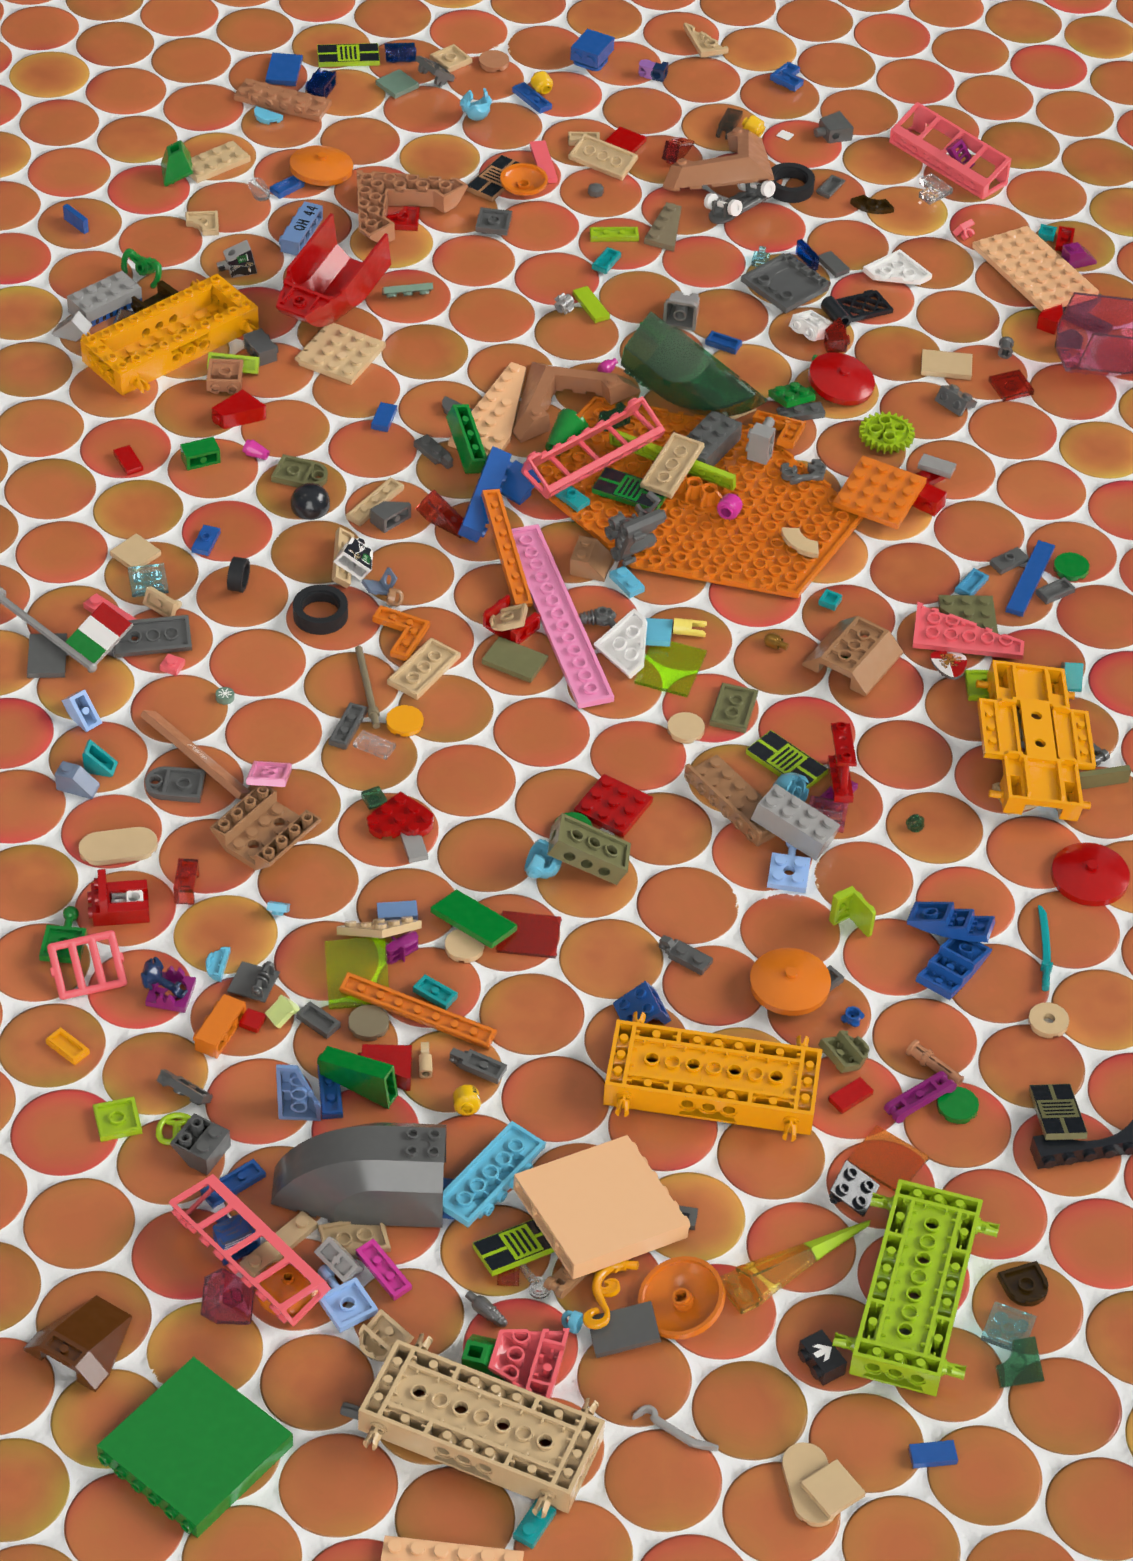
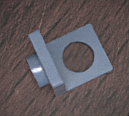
[361,567,398,595]

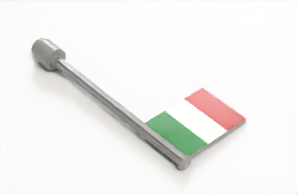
[0,587,134,673]

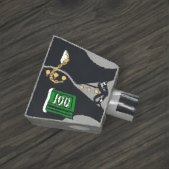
[216,240,257,278]

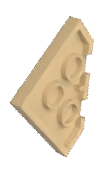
[337,916,422,938]

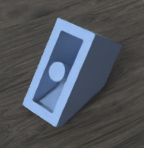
[61,690,102,732]

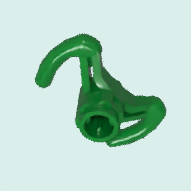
[121,248,162,289]

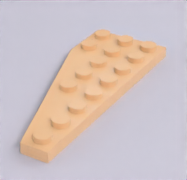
[448,362,526,456]

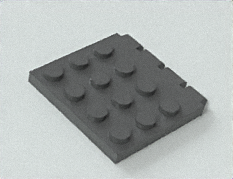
[741,253,831,314]

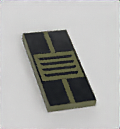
[1029,1084,1088,1140]

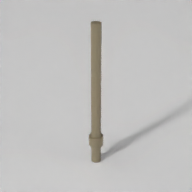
[355,646,380,729]

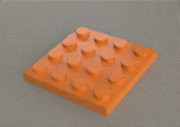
[833,456,927,529]

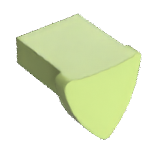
[265,995,300,1028]

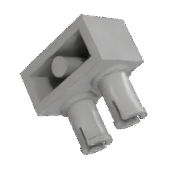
[746,417,776,465]

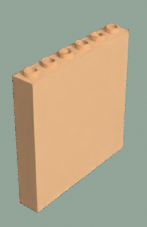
[513,1135,690,1279]

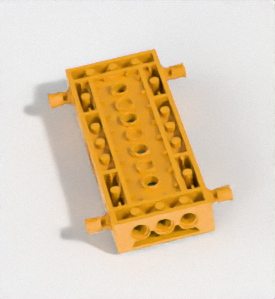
[80,273,259,396]
[603,1011,822,1142]

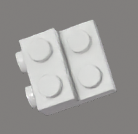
[789,310,837,341]

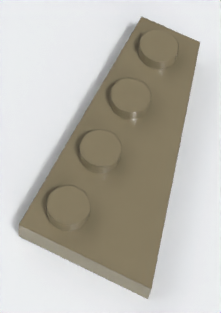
[644,202,682,252]

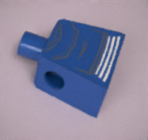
[212,1214,261,1266]

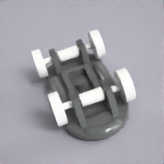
[704,180,775,224]

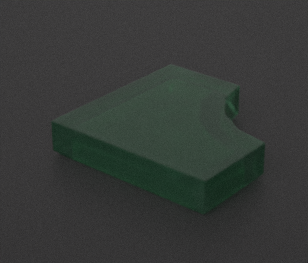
[995,1336,1045,1388]

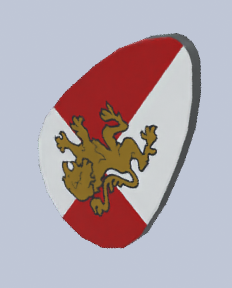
[930,651,967,680]

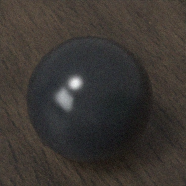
[291,483,330,520]

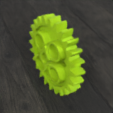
[859,411,915,454]

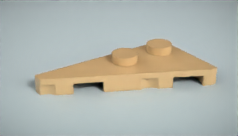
[683,23,729,58]

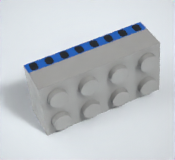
[67,271,142,326]

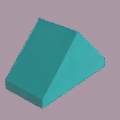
[1061,662,1084,692]
[82,740,118,777]

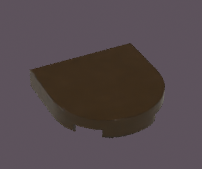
[997,1261,1049,1306]

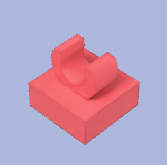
[953,219,975,240]

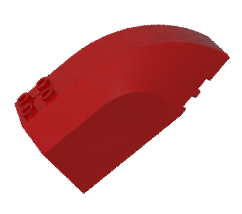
[276,213,391,327]

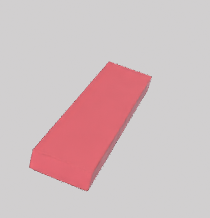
[530,140,558,183]

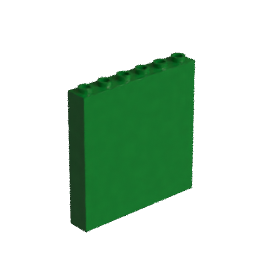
[97,1356,293,1538]

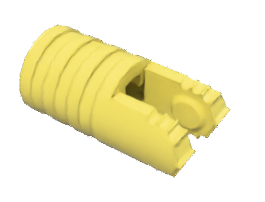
[672,618,707,637]

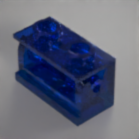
[305,67,336,98]

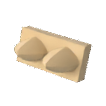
[143,586,182,617]

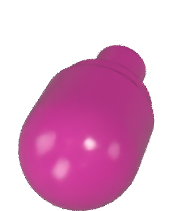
[597,358,618,373]

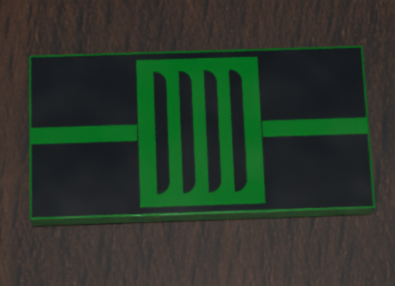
[592,467,667,510]

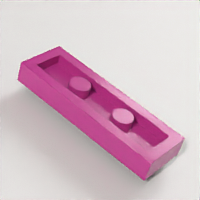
[356,1238,412,1301]

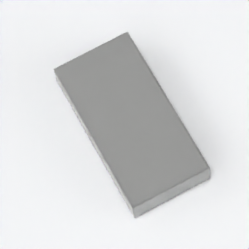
[917,454,957,479]
[400,832,428,863]

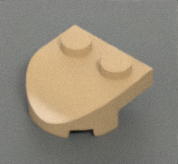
[359,1309,414,1362]

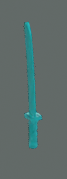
[1038,905,1053,991]

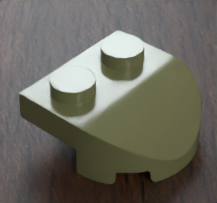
[818,1030,870,1073]

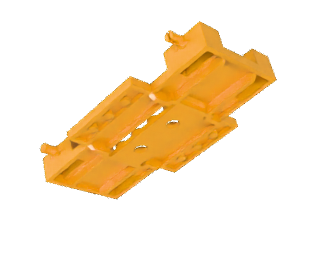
[976,660,1096,821]

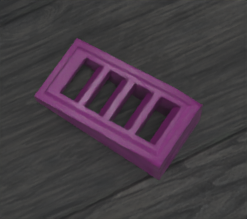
[946,139,975,168]

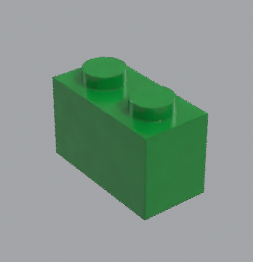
[180,436,221,471]

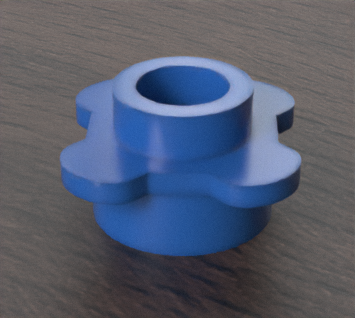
[841,1006,864,1027]

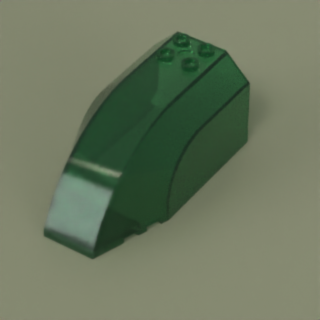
[620,311,768,416]

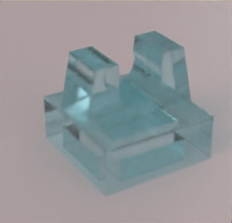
[751,246,770,267]

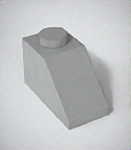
[52,311,92,342]

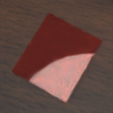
[496,911,562,959]

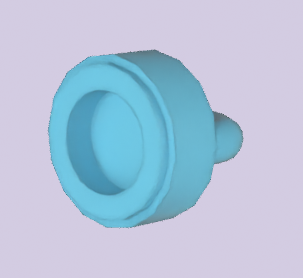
[561,1310,583,1334]

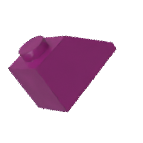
[1061,242,1097,269]

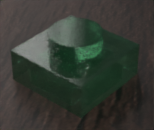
[361,786,387,810]

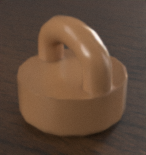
[386,588,404,607]

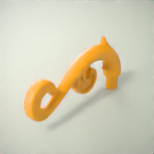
[583,1260,639,1330]

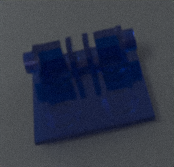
[384,43,416,63]

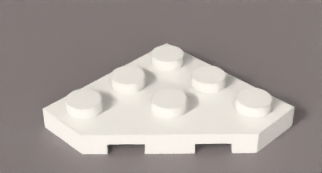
[863,249,932,285]
[594,609,647,679]

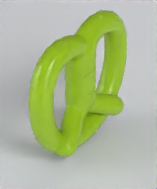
[156,1112,191,1145]

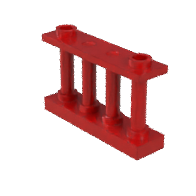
[828,722,857,803]

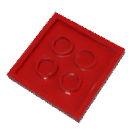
[574,774,653,838]

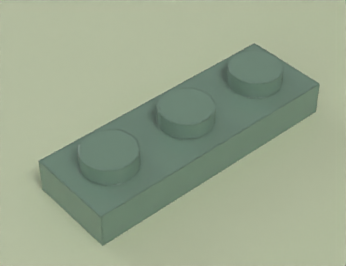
[382,282,433,298]

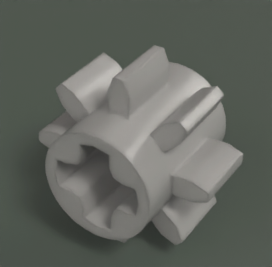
[554,293,574,315]

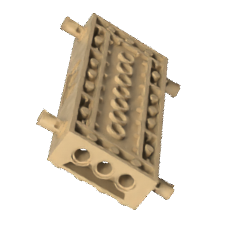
[358,1333,605,1518]

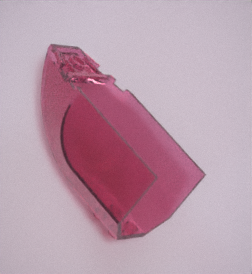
[1056,292,1133,377]

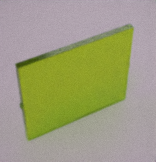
[634,641,707,697]
[325,937,389,1009]

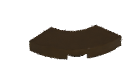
[850,195,894,214]

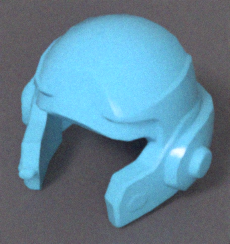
[460,88,492,121]
[524,839,562,879]

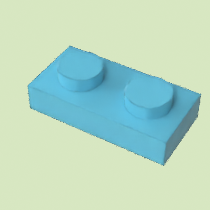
[609,566,645,598]

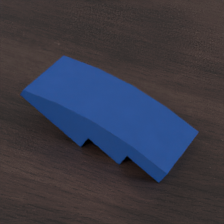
[907,902,995,943]
[915,938,992,1000]

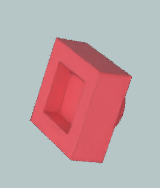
[160,654,185,676]

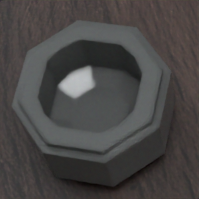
[588,183,604,198]

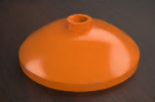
[500,163,548,196]
[256,1260,318,1317]

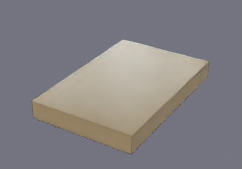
[921,349,973,380]
[318,1221,391,1259]

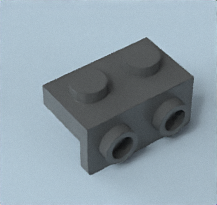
[935,384,977,416]

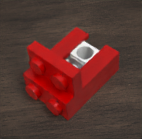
[87,869,150,927]

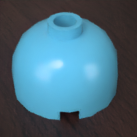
[773,772,809,802]

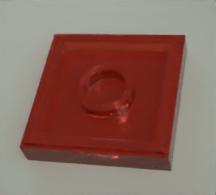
[989,369,1034,402]

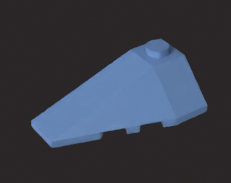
[276,1064,321,1121]

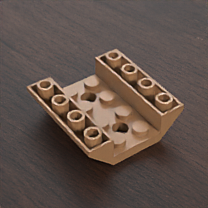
[802,616,903,697]
[210,785,321,870]

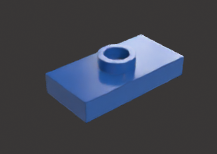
[191,525,221,556]

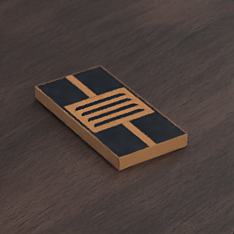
[466,155,520,202]

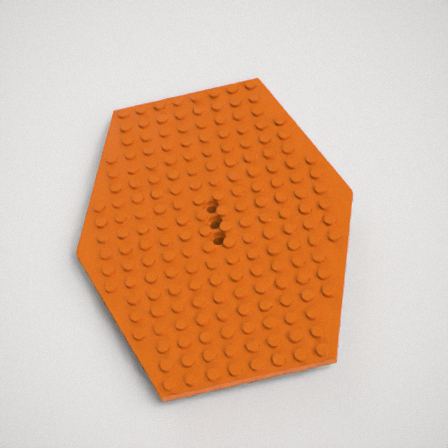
[532,396,864,599]

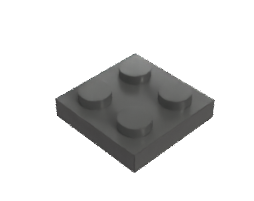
[475,207,512,236]

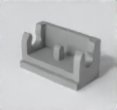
[314,1236,364,1283]

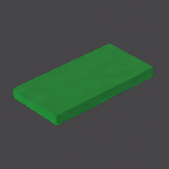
[430,889,517,949]

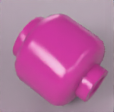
[717,493,743,520]

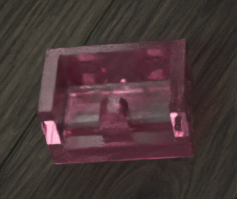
[809,795,849,833]

